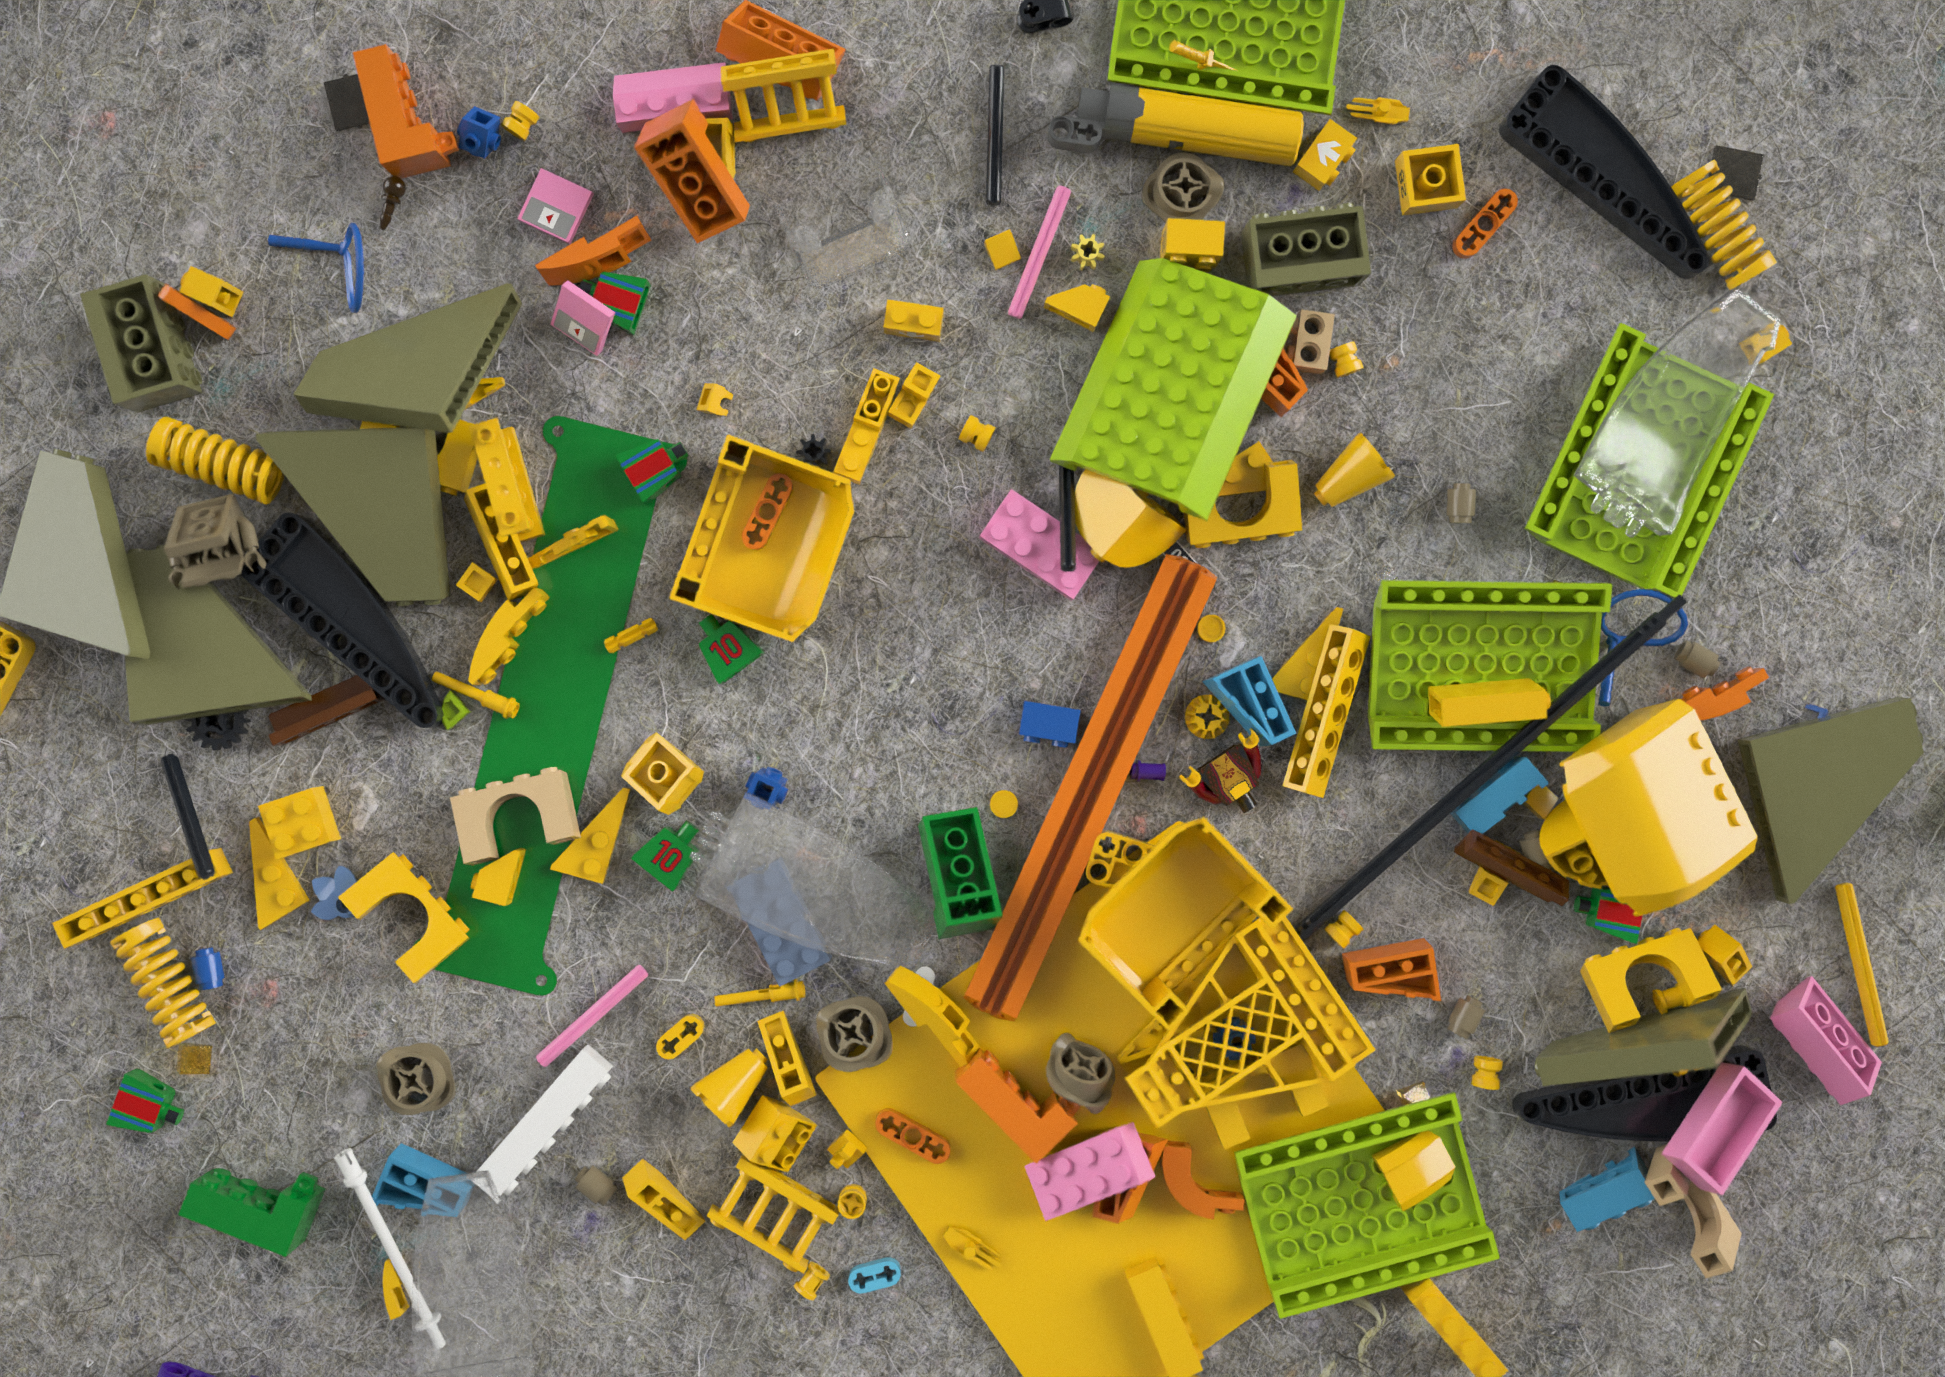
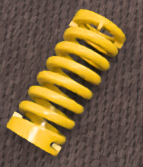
[1671,160,1777,291]
[146,416,285,505]
[109,917,216,1049]

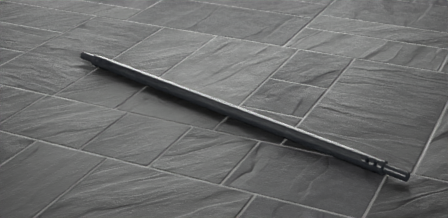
[1294,594,1687,942]

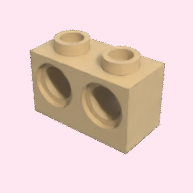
[1286,309,1335,375]

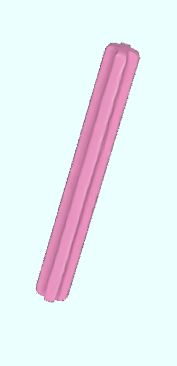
[1008,185,1071,319]
[536,965,648,1067]

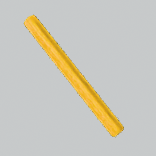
[1835,883,1889,1047]

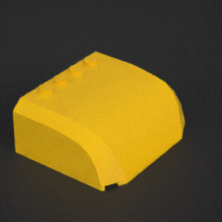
[669,434,854,642]
[1560,699,1757,916]
[1079,817,1293,1032]

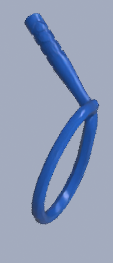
[268,223,364,313]
[1598,589,1688,707]

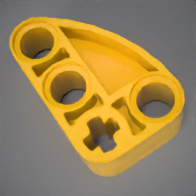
[1085,830,1155,887]

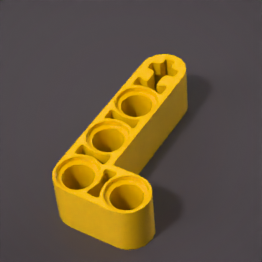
[0,622,36,716]

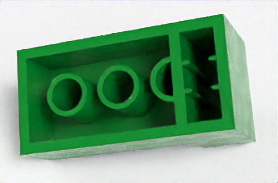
[918,807,1003,940]
[178,1168,326,1257]

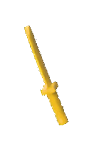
[1169,40,1238,71]

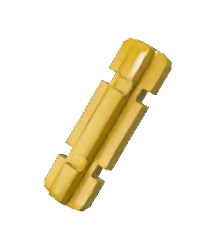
[604,618,658,653]

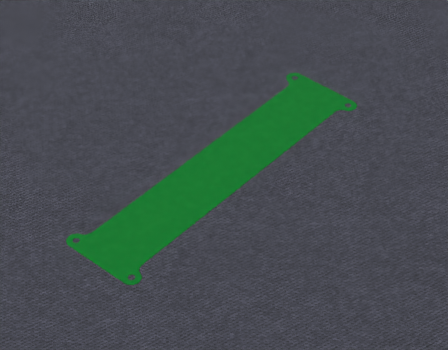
[413,416,687,996]

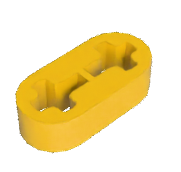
[656,1014,705,1060]

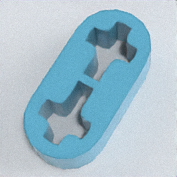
[848,1257,901,1294]

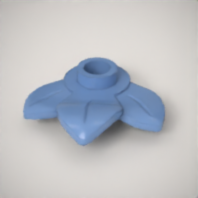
[311,866,357,920]

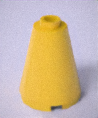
[1314,432,1395,507]
[690,1048,768,1128]

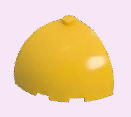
[1075,469,1187,568]
[1539,799,1609,889]

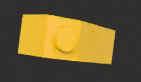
[757,1011,817,1106]
[622,1159,706,1240]

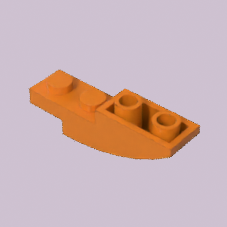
[535,216,651,286]
[1680,666,1769,721]

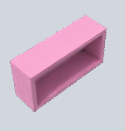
[979,489,1099,601]
[1661,1063,1783,1195]
[1025,1122,1155,1221]

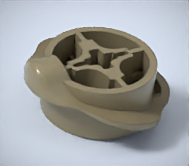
[1141,152,1225,223]
[816,996,893,1072]
[1046,1033,1115,1114]
[376,1043,456,1115]

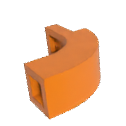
[1160,1140,1244,1219]

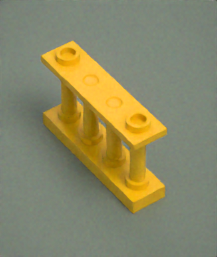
[721,49,847,142]
[469,418,545,542]
[707,1154,839,1274]

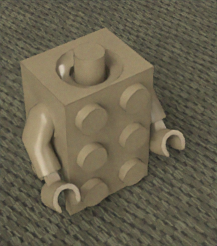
[164,493,266,590]

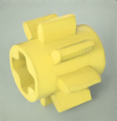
[1071,234,1105,270]

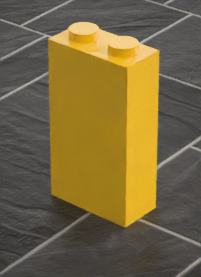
[1428,678,1551,727]

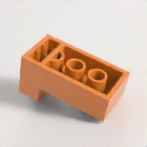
[352,44,459,178]
[634,99,750,244]
[955,1047,1081,1164]

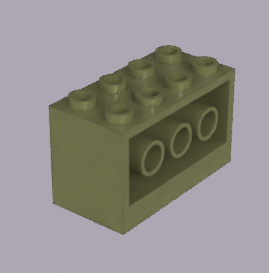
[1241,203,1371,297]
[80,274,203,413]

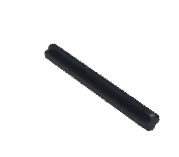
[986,65,1005,206]
[1059,465,1076,572]
[161,754,215,880]

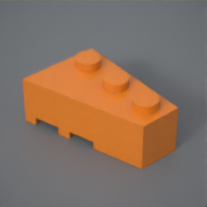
[1261,349,1308,417]
[1342,938,1441,1001]
[1093,1127,1168,1223]

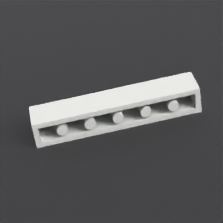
[471,1044,613,1200]

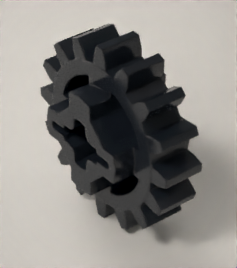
[185,710,251,751]

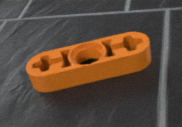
[1452,189,1518,259]
[158,284,237,340]
[742,473,793,550]
[875,1108,950,1164]

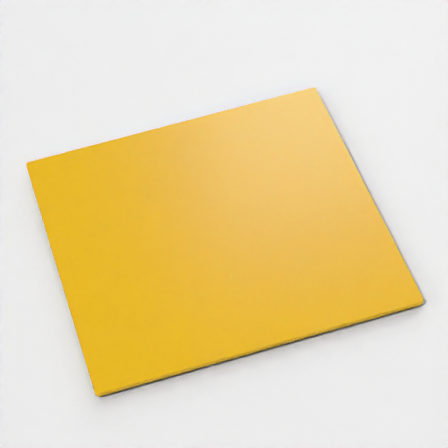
[815,821,1385,1377]

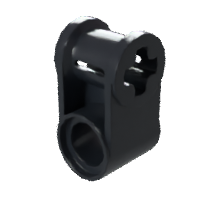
[1017,0,1073,33]

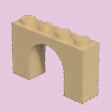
[450,767,581,865]
[1645,1144,1742,1279]

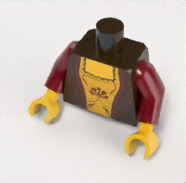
[1179,728,1261,813]

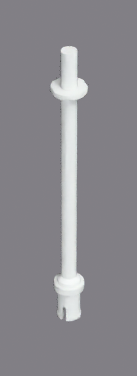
[334,1148,446,1349]

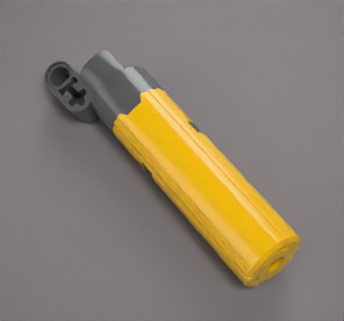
[1047,83,1304,167]

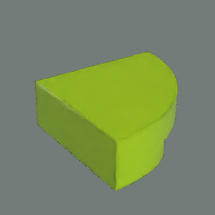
[442,691,471,730]

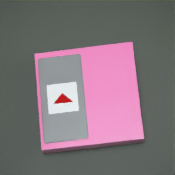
[517,168,594,244]
[550,281,615,356]

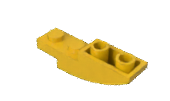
[833,368,900,485]
[468,587,550,686]
[884,966,980,1067]

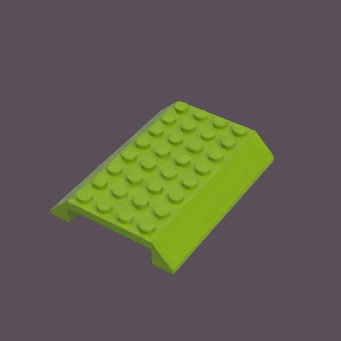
[1107,0,1345,115]
[1050,258,1297,521]
[1524,323,1775,599]
[1367,580,1612,752]
[1234,1092,1500,1319]

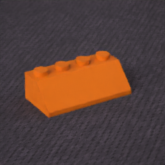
[716,0,846,101]

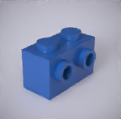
[1018,701,1081,748]

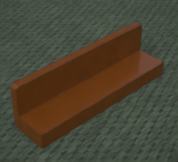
[268,675,385,746]
[1454,829,1569,906]

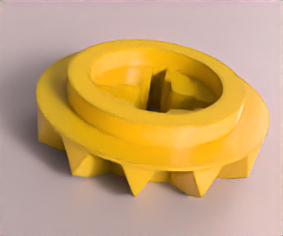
[1185,694,1230,739]

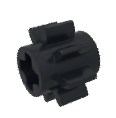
[796,434,832,467]

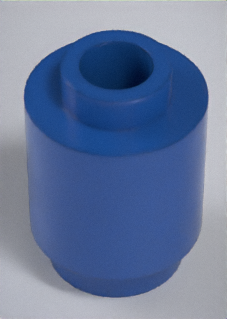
[190,947,225,991]

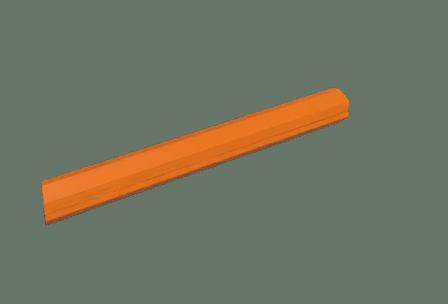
[963,554,1217,1021]

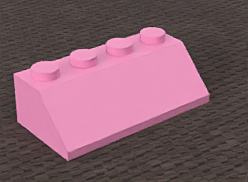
[613,62,733,133]
[1770,976,1882,1105]

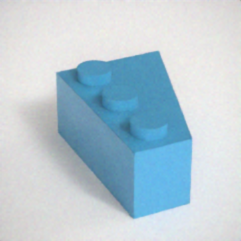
[1202,656,1296,747]
[1450,756,1549,834]
[372,1143,476,1216]
[1559,1146,1655,1232]

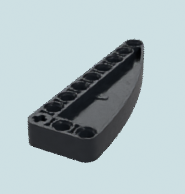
[1499,65,1709,279]
[241,512,444,728]
[1512,1045,1777,1142]

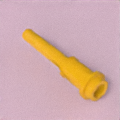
[432,671,520,719]
[714,979,806,1007]

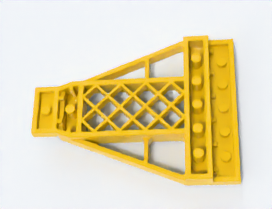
[1124,917,1375,1128]

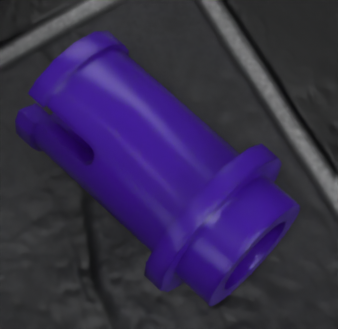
[1130,760,1166,782]

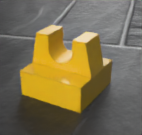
[696,383,733,416]
[456,562,498,602]
[827,1129,867,1169]

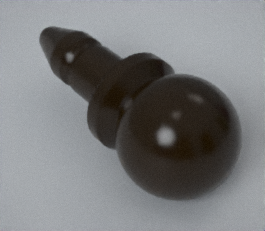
[380,176,406,230]

